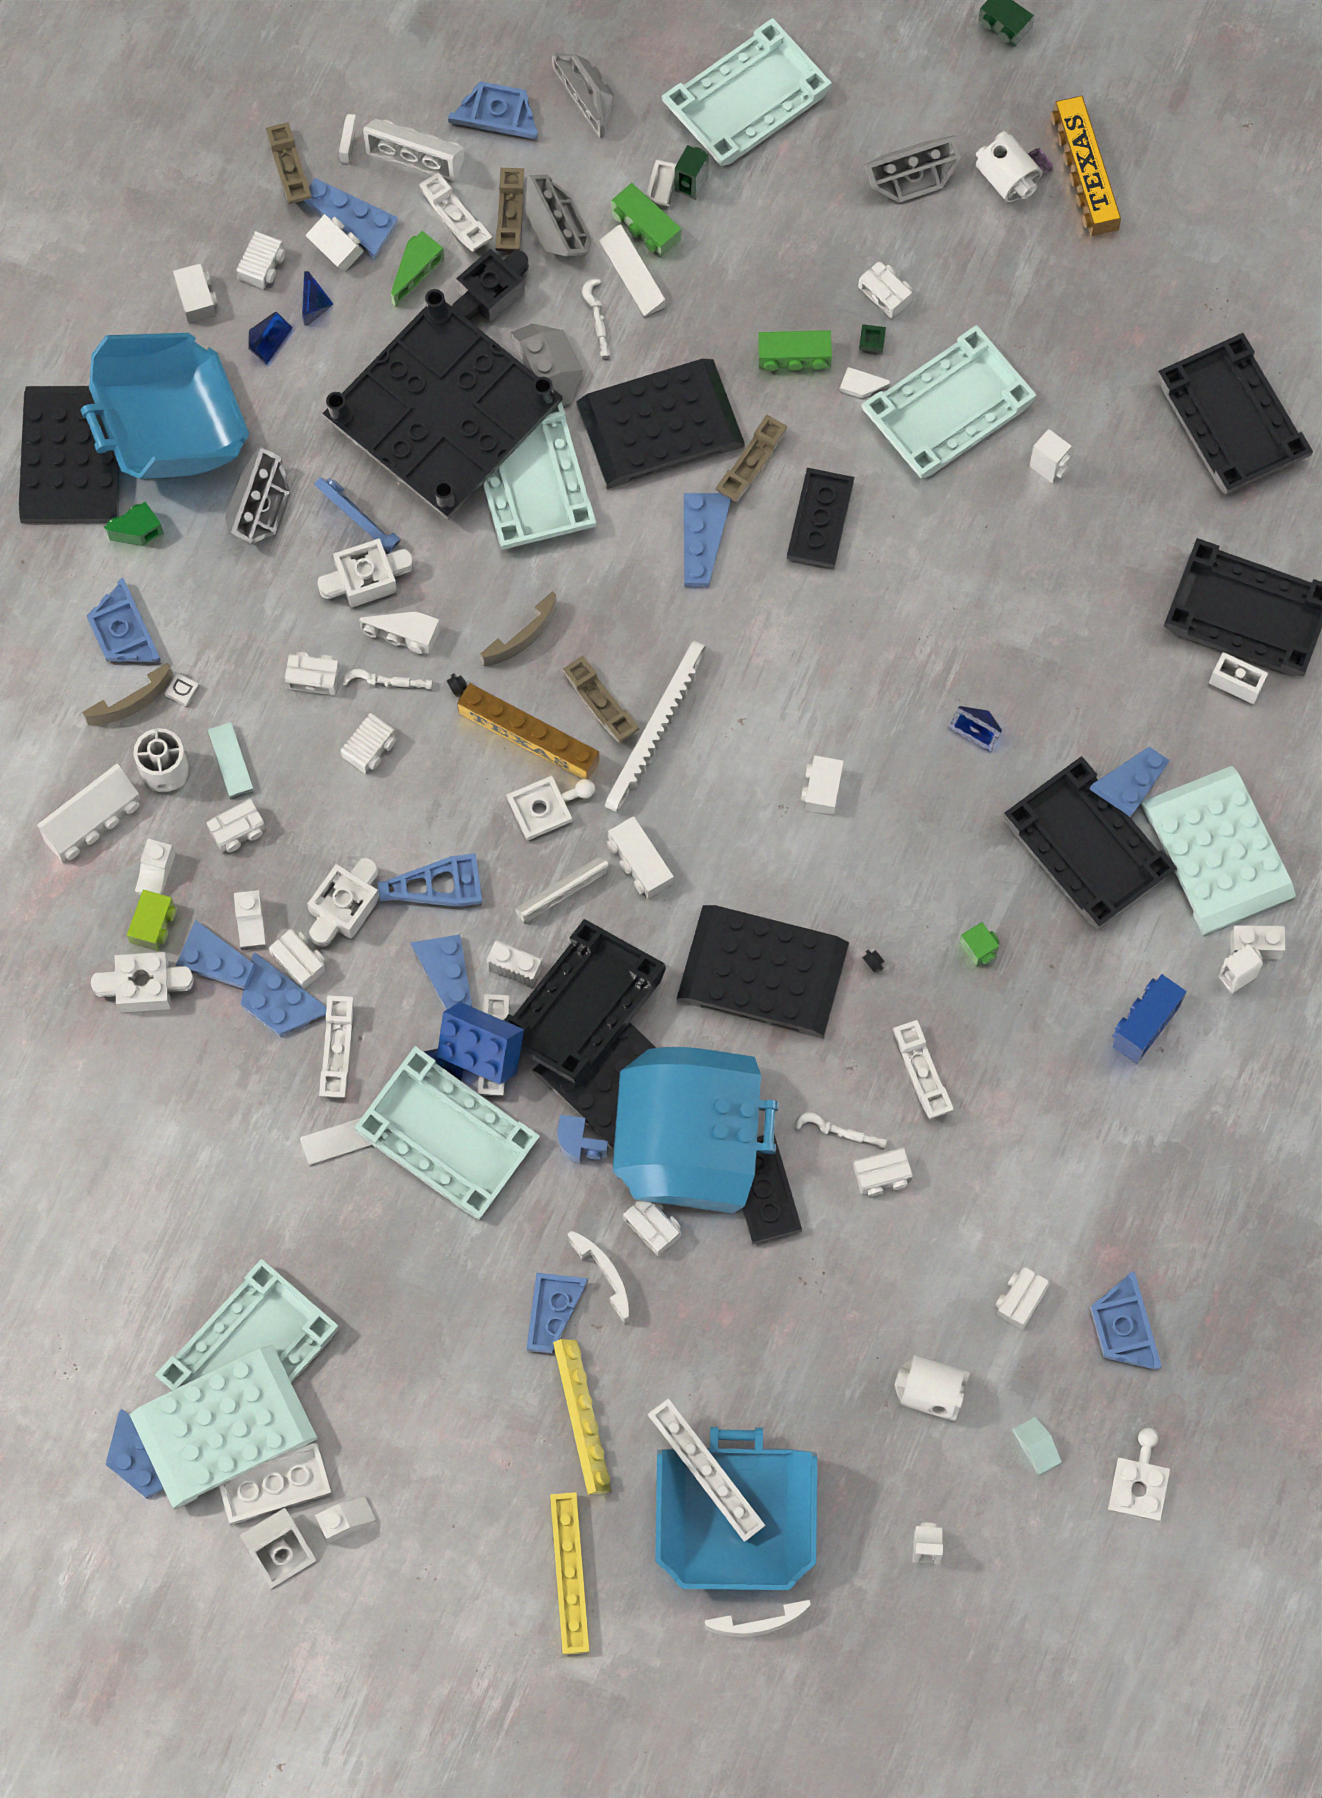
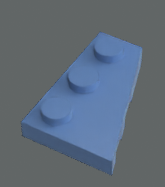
[410,934,472,1010]
[527,1272,588,1354]

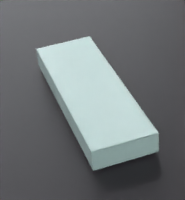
[208,722,254,799]

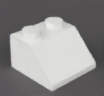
[239,1508,316,1588]

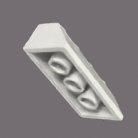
[363,119,465,183]
[37,764,142,863]

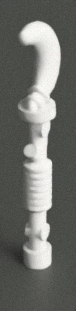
[582,279,611,359]
[342,668,432,690]
[795,1112,887,1149]

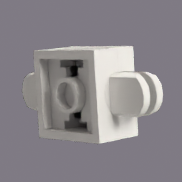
[318,538,413,608]
[307,858,380,947]
[91,952,194,1013]

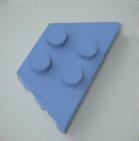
[448,81,538,140]
[87,578,161,663]
[240,953,327,1037]
[1090,1271,1162,1370]
[106,1409,164,1499]

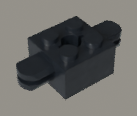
[452,248,529,322]

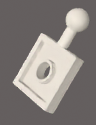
[506,776,595,841]
[1107,1427,1170,1522]

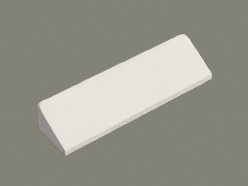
[599,224,666,318]
[515,857,609,923]
[300,1118,372,1166]

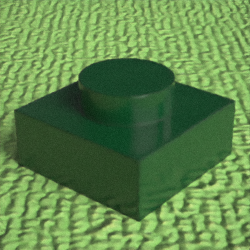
[859,324,886,353]

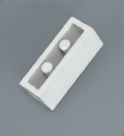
[607,816,674,899]

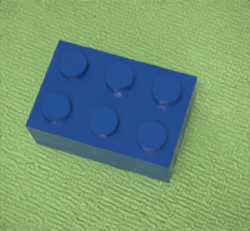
[1112,974,1187,1064]
[437,1002,524,1084]

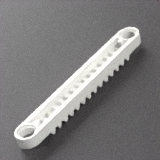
[605,640,706,813]

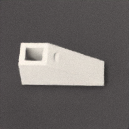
[359,611,440,654]

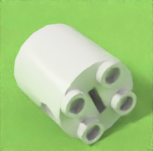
[976,131,1043,202]
[133,728,189,792]
[894,1355,970,1421]

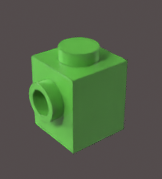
[959,922,1000,967]

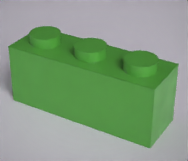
[611,183,682,257]
[758,330,832,371]

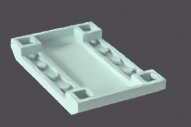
[662,18,832,166]
[862,325,1037,479]
[483,401,596,550]
[1140,766,1296,937]
[354,1046,540,1220]
[155,1259,339,1391]
[129,1344,318,1510]

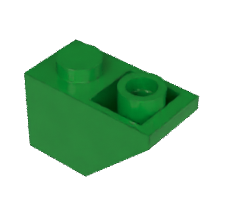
[104,502,164,546]

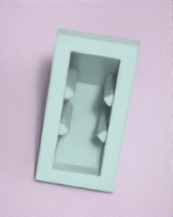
[1012,1417,1062,1476]

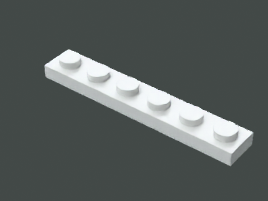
[647,1398,765,1542]

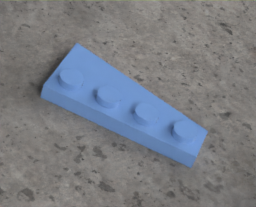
[304,178,398,259]
[684,493,731,587]

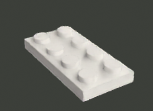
[219,1442,332,1525]

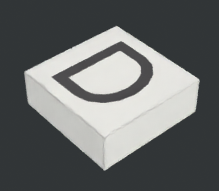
[165,673,200,707]

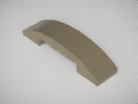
[266,122,312,204]
[495,168,524,251]
[715,415,787,502]
[480,591,557,666]
[563,656,640,743]
[82,662,173,725]

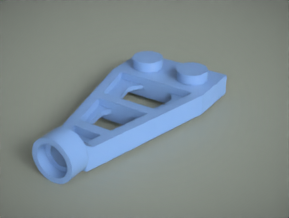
[314,477,401,553]
[378,853,482,907]

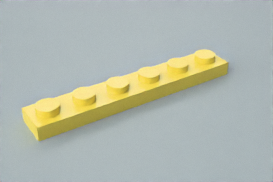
[553,1339,612,1494]
[550,1492,589,1655]

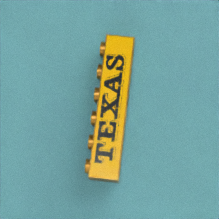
[1051,95,1121,236]
[457,683,600,779]

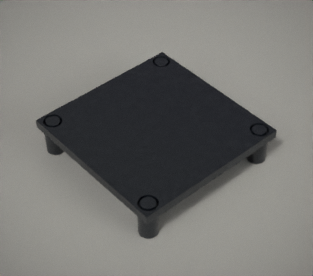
[322,289,563,520]

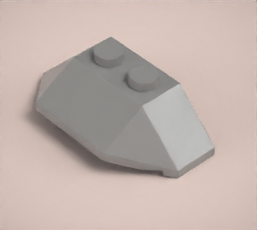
[552,53,614,138]
[865,135,961,203]
[525,174,591,256]
[510,324,583,408]
[225,447,290,545]

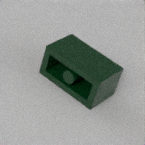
[978,0,1034,46]
[675,145,709,200]

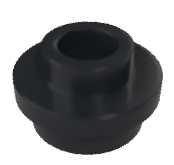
[447,673,468,697]
[862,949,885,973]

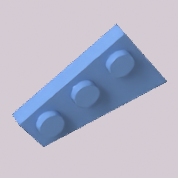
[1089,747,1170,817]
[176,920,256,990]

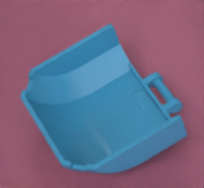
[81,333,250,479]
[612,1047,779,1214]
[655,1427,817,1590]

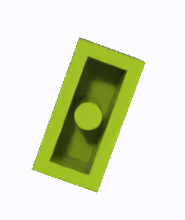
[127,889,176,951]

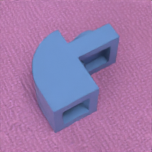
[557,1115,608,1164]

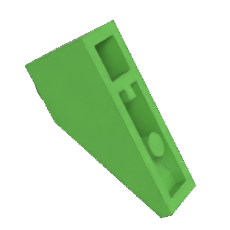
[391,231,445,307]

